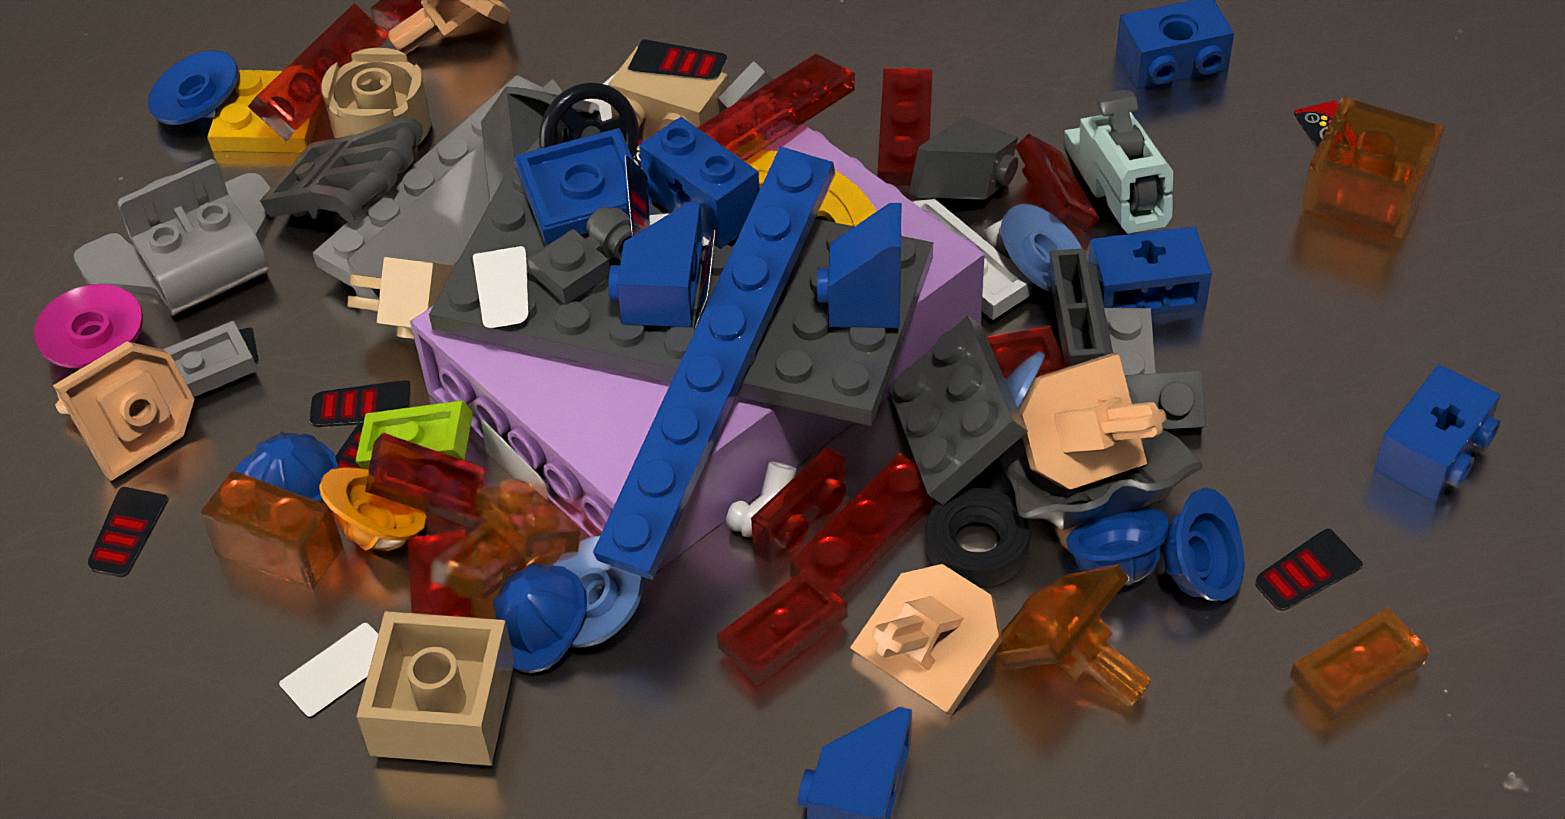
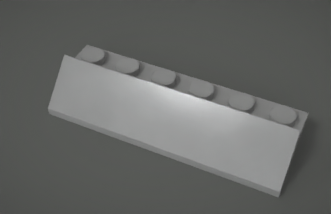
[313,75,563,314]

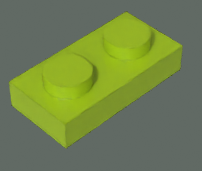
[355,400,473,471]

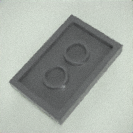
[888,315,1028,505]

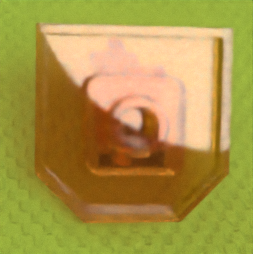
[995,564,1151,706]

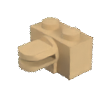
[347,257,455,339]

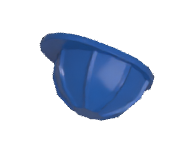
[229,431,339,516]
[1161,488,1245,602]
[1066,507,1169,587]
[493,563,587,673]

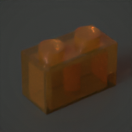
[200,470,344,591]

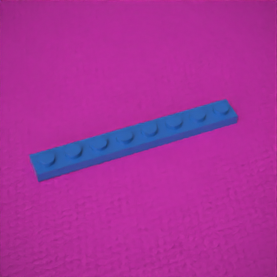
[593,146,835,580]

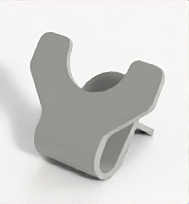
[74,159,271,316]

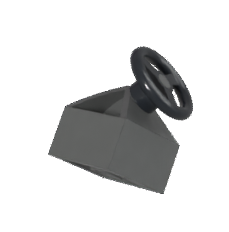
[481,83,639,201]

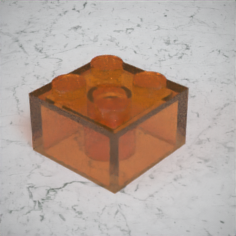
[1301,97,1445,239]

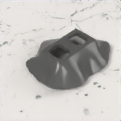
[1006,430,1203,530]

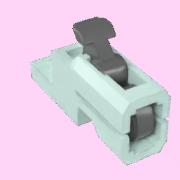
[1064,89,1173,234]

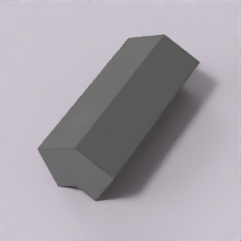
[1048,248,1113,368]

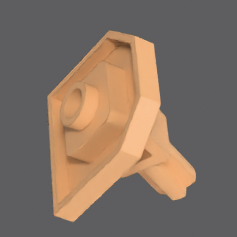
[388,0,512,54]
[53,341,195,481]
[1019,353,1166,490]
[850,564,1002,716]

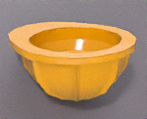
[319,468,426,551]

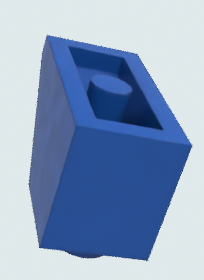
[609,202,704,327]
[817,203,902,328]
[798,707,912,819]

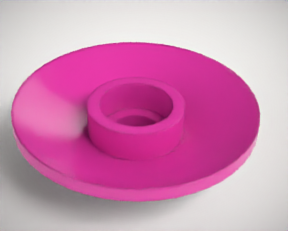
[34,284,143,368]

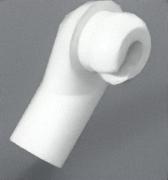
[726,462,797,538]

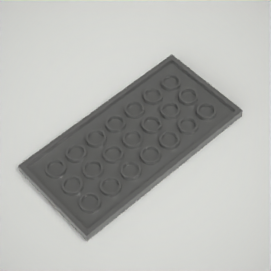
[429,159,934,426]

